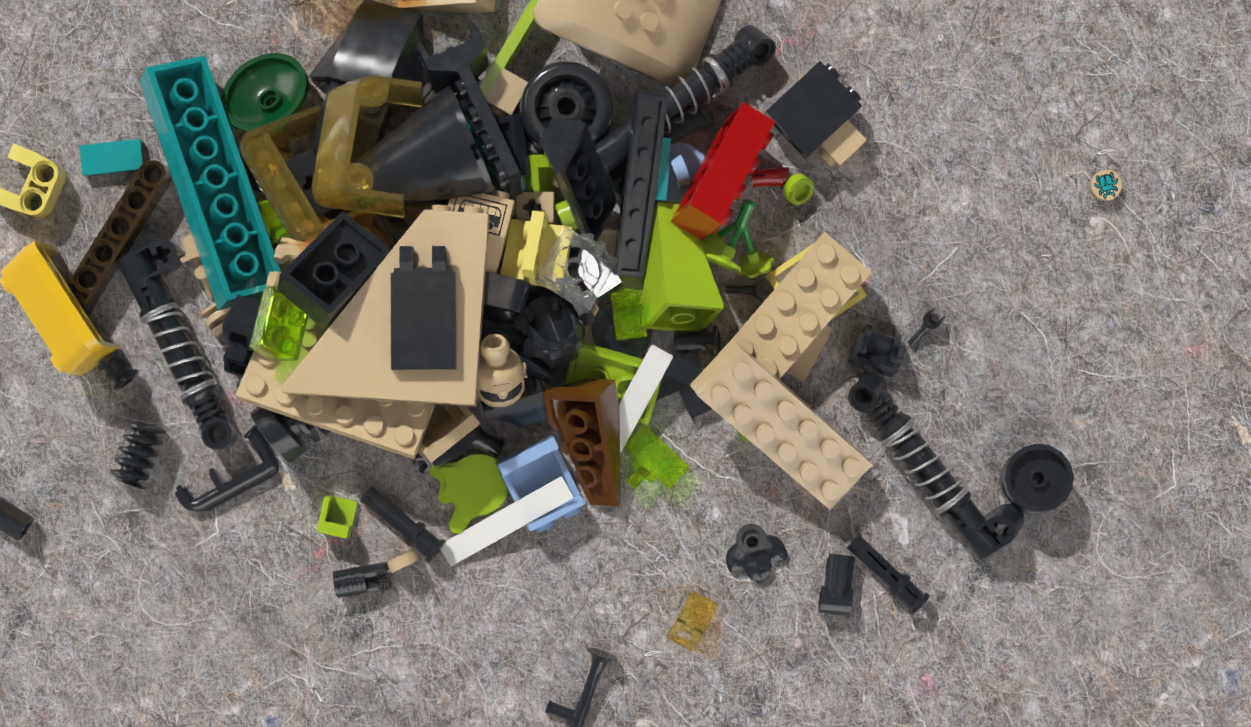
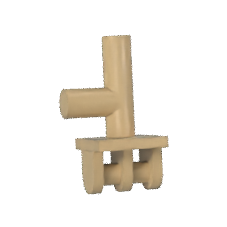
[180,233,213,298]

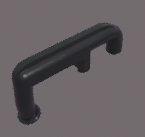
[174,424,279,512]

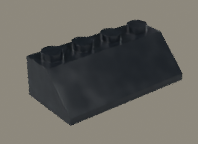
[540,117,617,250]

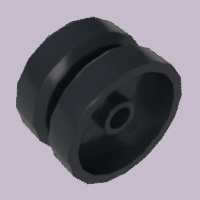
[999,444,1074,515]

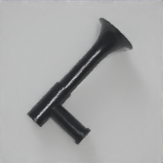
[545,647,617,727]

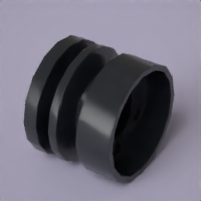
[250,407,331,463]

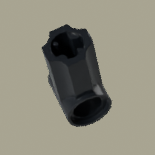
[818,553,855,617]

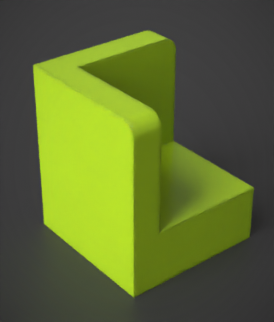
[523,154,553,193]
[316,495,358,539]

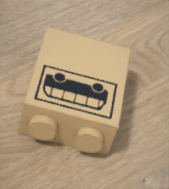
[448,190,515,274]

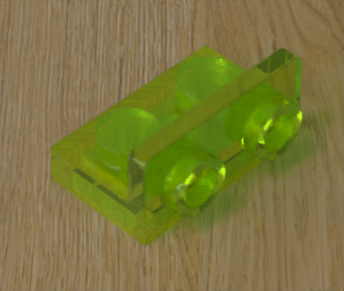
[250,288,308,361]

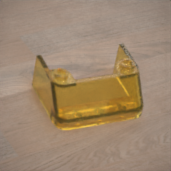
[312,75,423,218]
[240,105,379,244]

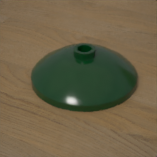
[221,53,309,134]

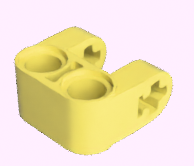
[0,143,66,218]

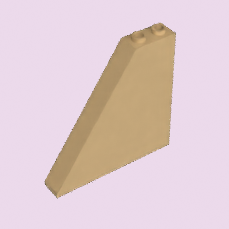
[282,205,490,407]

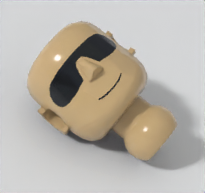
[477,334,527,407]

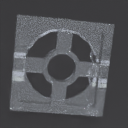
[534,226,618,313]

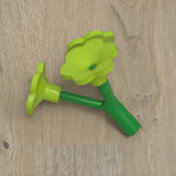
[699,199,774,279]

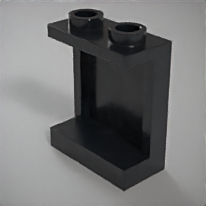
[764,61,862,160]

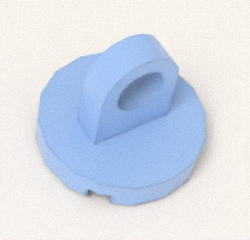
[667,143,705,204]

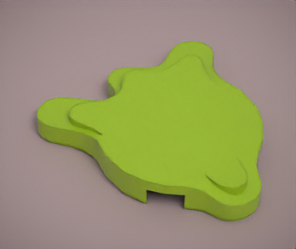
[429,454,509,534]

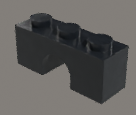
[222,294,267,378]

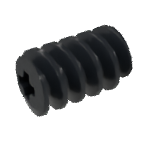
[110,421,167,490]

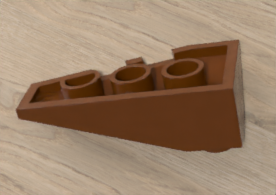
[543,378,621,507]

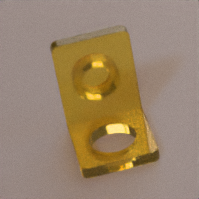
[666,590,718,651]

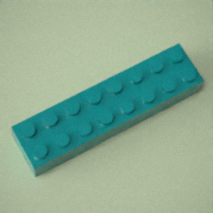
[139,55,281,311]

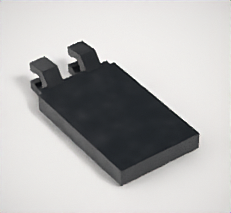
[391,246,457,370]

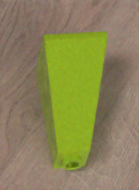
[642,200,724,332]

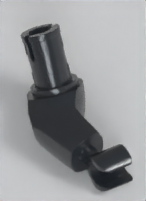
[412,425,505,474]

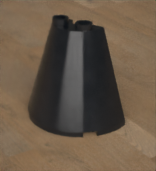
[352,86,495,211]

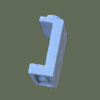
[495,435,586,533]

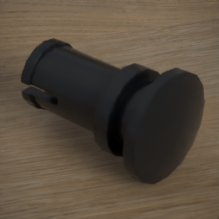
[674,325,721,356]

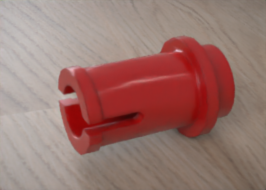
[752,164,789,189]

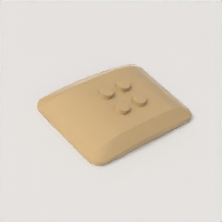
[533,0,721,87]

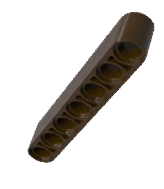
[42,160,172,340]

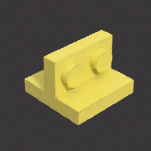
[500,210,573,289]

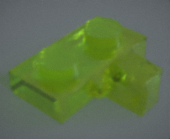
[624,425,690,490]

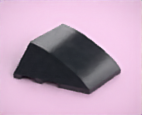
[309,0,423,109]

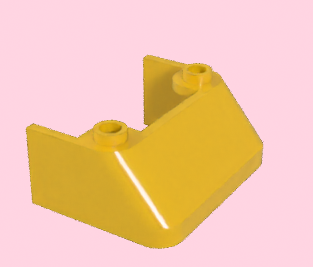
[0,240,122,376]

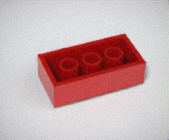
[670,102,775,240]

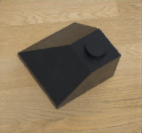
[480,372,548,427]

